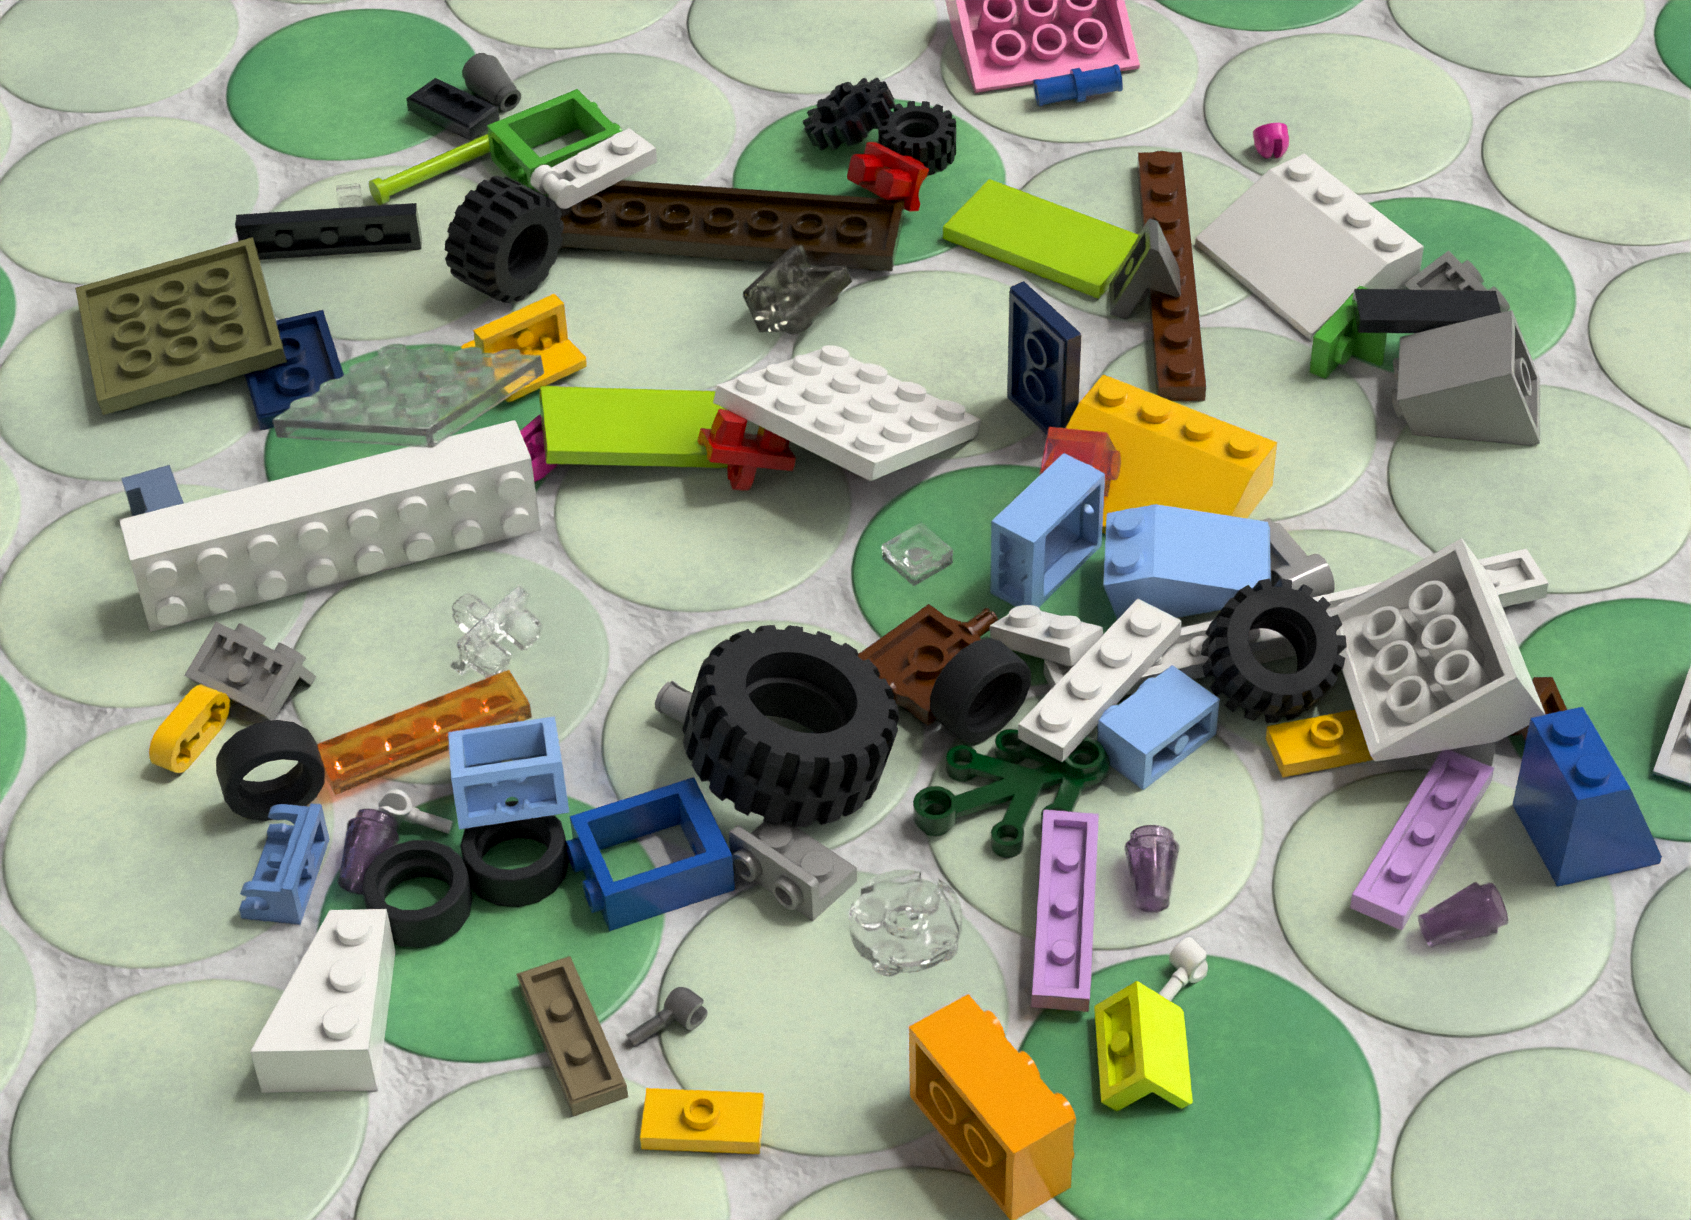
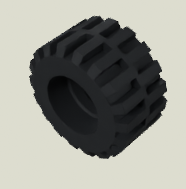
[444,176,564,303]
[1201,578,1347,723]

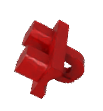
[847,142,929,212]
[697,409,796,491]

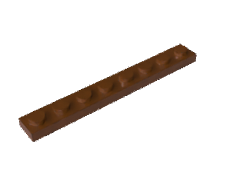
[1137,151,1206,401]

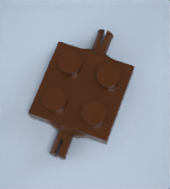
[858,604,998,726]

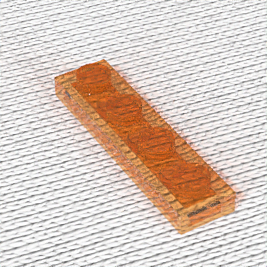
[317,670,532,795]

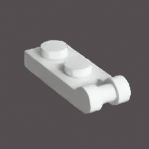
[530,128,657,209]

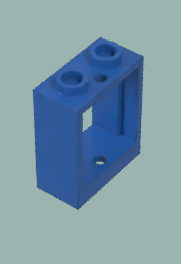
[565,777,735,931]

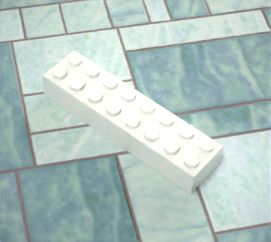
[119,420,541,632]

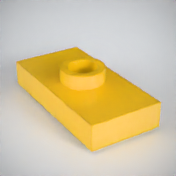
[1265,709,1374,778]
[640,1088,765,1154]

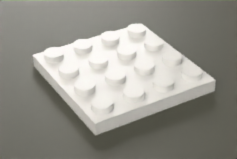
[713,345,982,481]

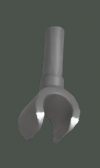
[626,987,708,1047]

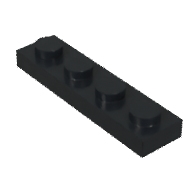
[235,203,422,260]

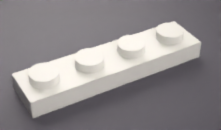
[1018,599,1181,762]

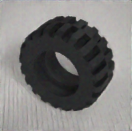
[682,625,899,827]

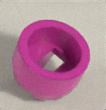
[1253,123,1289,159]

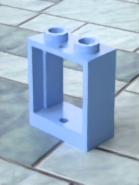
[990,453,1105,607]
[448,716,569,829]

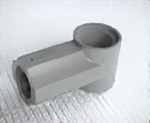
[1261,518,1335,598]

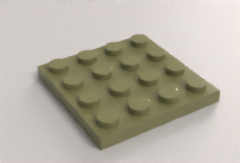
[75,237,287,415]

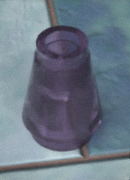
[338,809,399,895]
[1124,825,1180,912]
[1418,882,1508,947]

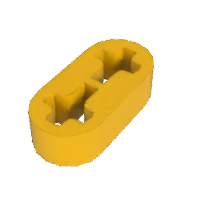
[149,684,230,774]

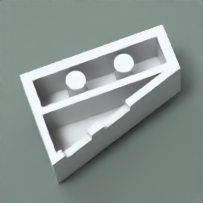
[250,909,396,1093]

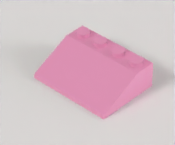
[945,0,1140,93]

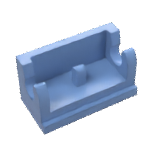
[239,803,330,925]

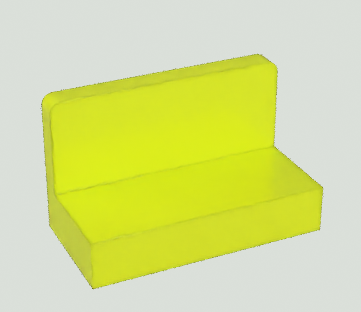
[1094,981,1193,1112]

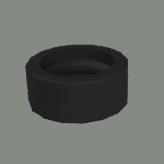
[930,638,1031,743]
[216,720,325,821]
[460,801,569,907]
[362,840,472,948]

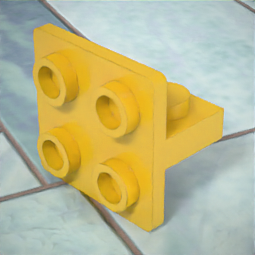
[461,294,587,402]

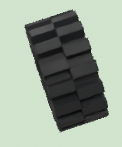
[878,101,956,176]

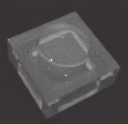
[882,522,953,586]

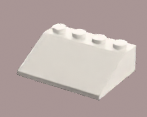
[1195,153,1424,341]
[1328,538,1546,762]

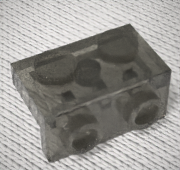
[743,245,852,335]

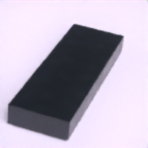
[1352,289,1501,334]

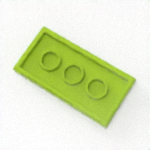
[943,179,1139,299]
[539,386,728,468]

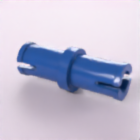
[1033,64,1123,107]

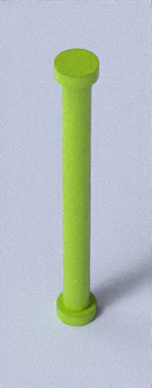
[369,134,490,205]

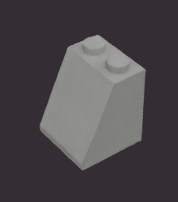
[1391,310,1540,446]

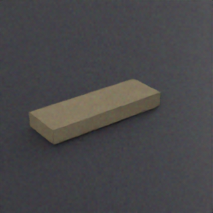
[516,956,628,1116]

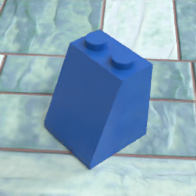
[1512,707,1662,887]

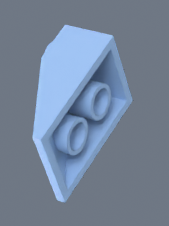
[1103,504,1271,620]

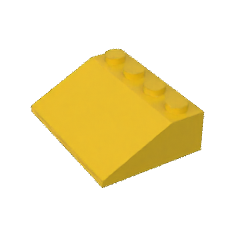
[1041,374,1277,534]

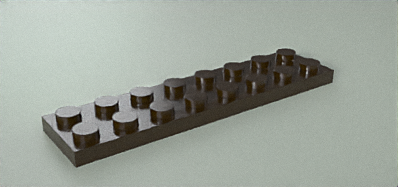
[547,180,904,271]

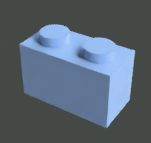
[1097,665,1220,790]

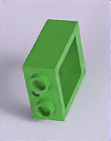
[487,89,623,196]

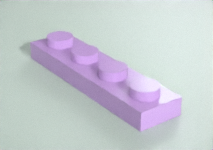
[1350,750,1494,931]
[1031,810,1099,1012]

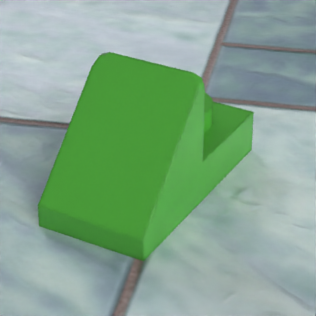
[1309,285,1387,379]

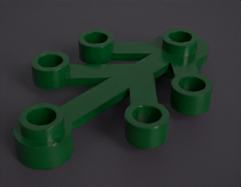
[913,729,1110,858]

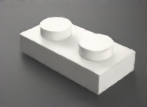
[990,605,1103,667]

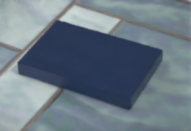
[1007,281,1082,445]
[244,310,354,431]

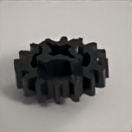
[803,78,896,150]

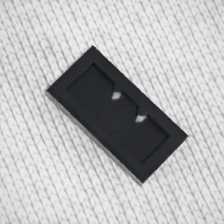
[406,78,500,141]

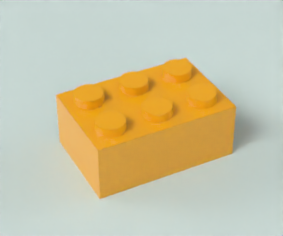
[909,994,1076,1220]

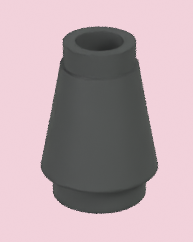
[462,53,521,112]

